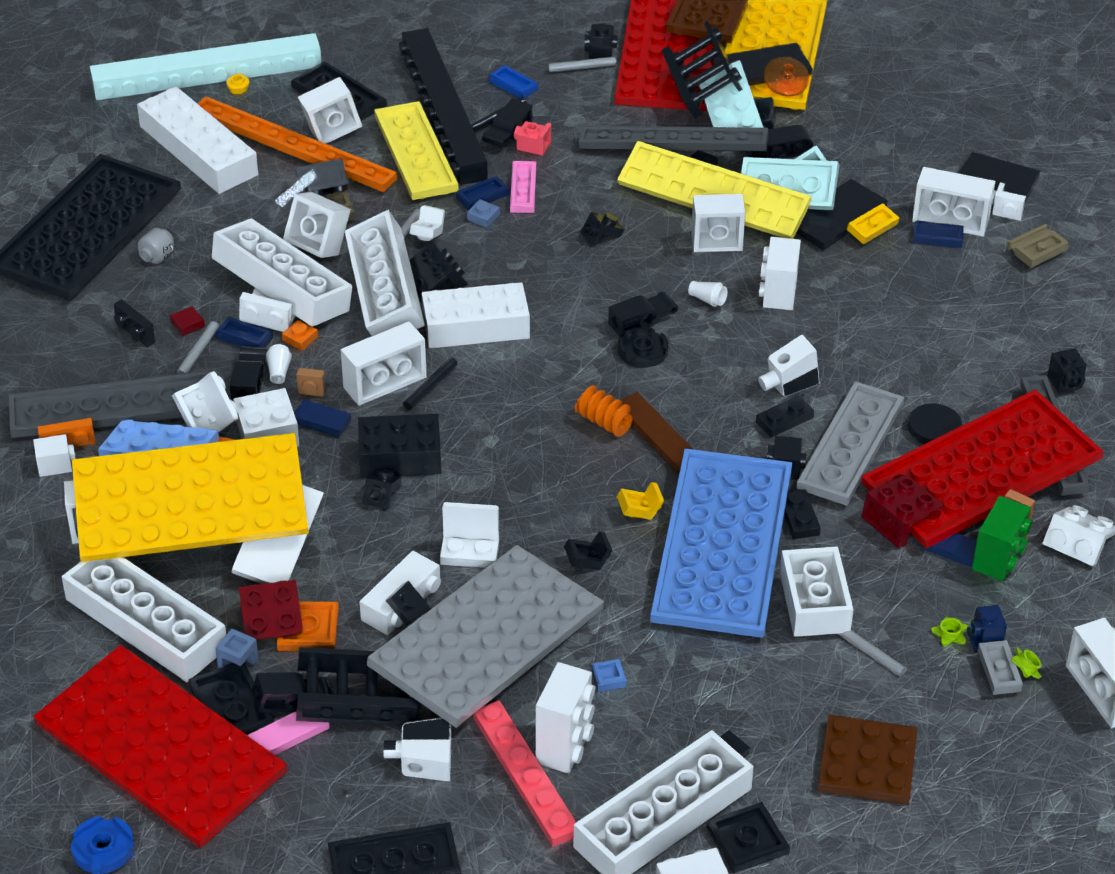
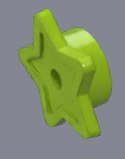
[931,617,968,646]
[1011,648,1042,679]

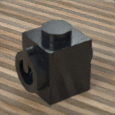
[584,24,618,59]
[1047,348,1087,393]
[767,436,806,480]

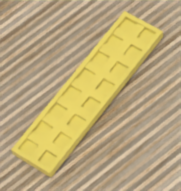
[617,141,812,239]

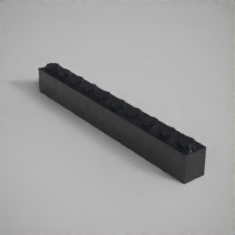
[399,28,488,185]

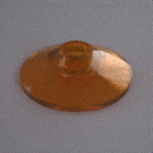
[764,57,809,96]

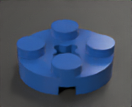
[71,816,135,874]

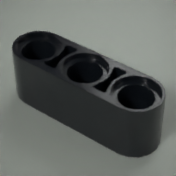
[745,125,813,159]

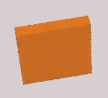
[277,601,339,651]

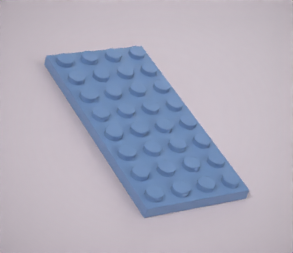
[650,449,792,638]

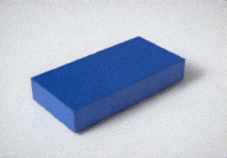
[489,65,538,98]

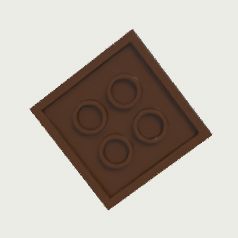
[666,0,748,43]
[818,714,917,805]

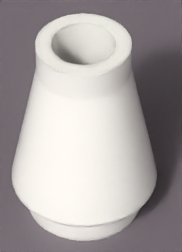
[688,281,728,307]
[266,344,292,384]

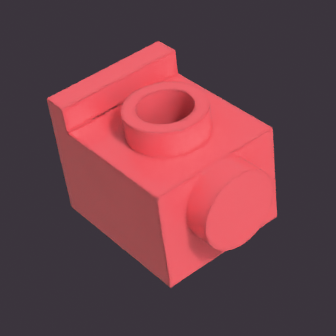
[514,121,552,156]

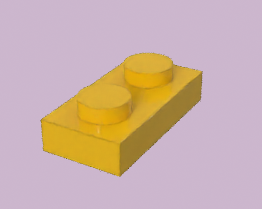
[847,203,899,245]

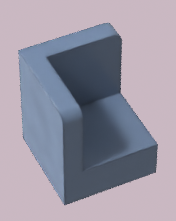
[216,629,258,669]

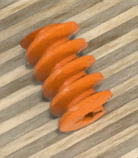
[575,385,633,437]

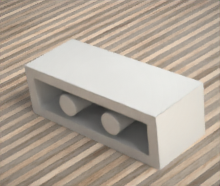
[360,551,441,635]

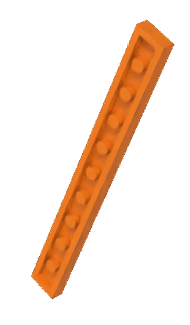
[197,96,397,192]

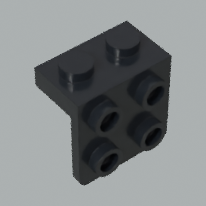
[295,158,353,196]
[409,241,468,302]

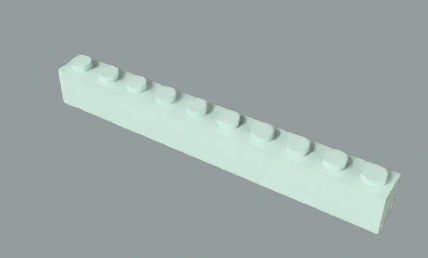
[90,33,321,100]

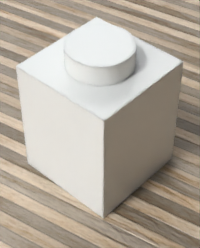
[33,434,76,477]

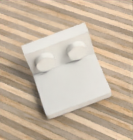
[440,502,499,568]

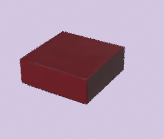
[170,306,205,336]

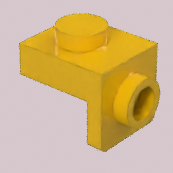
[616,482,664,520]

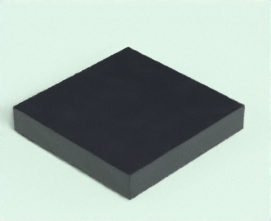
[706,802,790,874]

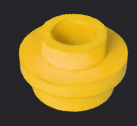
[226,74,250,95]

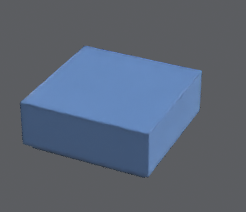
[591,659,627,692]

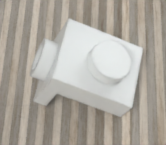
[992,182,1026,221]
[410,205,445,241]

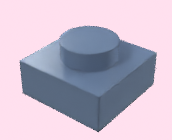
[467,199,500,228]

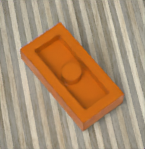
[37,418,96,448]

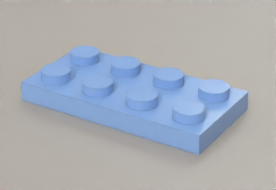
[98,420,219,456]

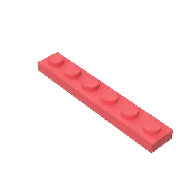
[473,700,577,847]

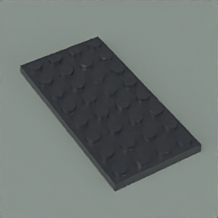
[0,154,181,300]

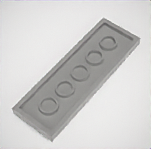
[797,381,904,506]

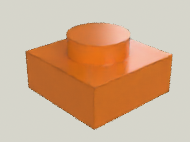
[282,320,318,351]

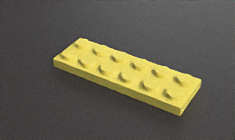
[375,101,458,200]

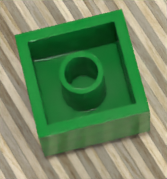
[972,496,1033,582]

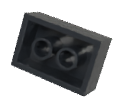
[358,414,441,478]

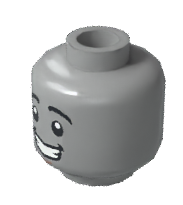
[137,228,174,264]

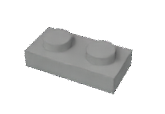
[978,640,1023,695]

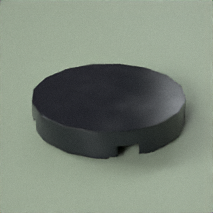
[618,327,669,368]
[908,403,962,444]

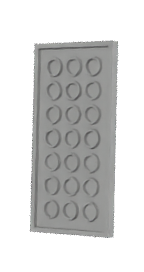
[367,545,604,728]

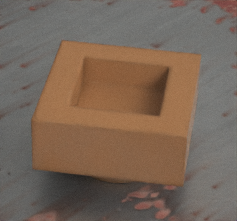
[296,368,326,397]

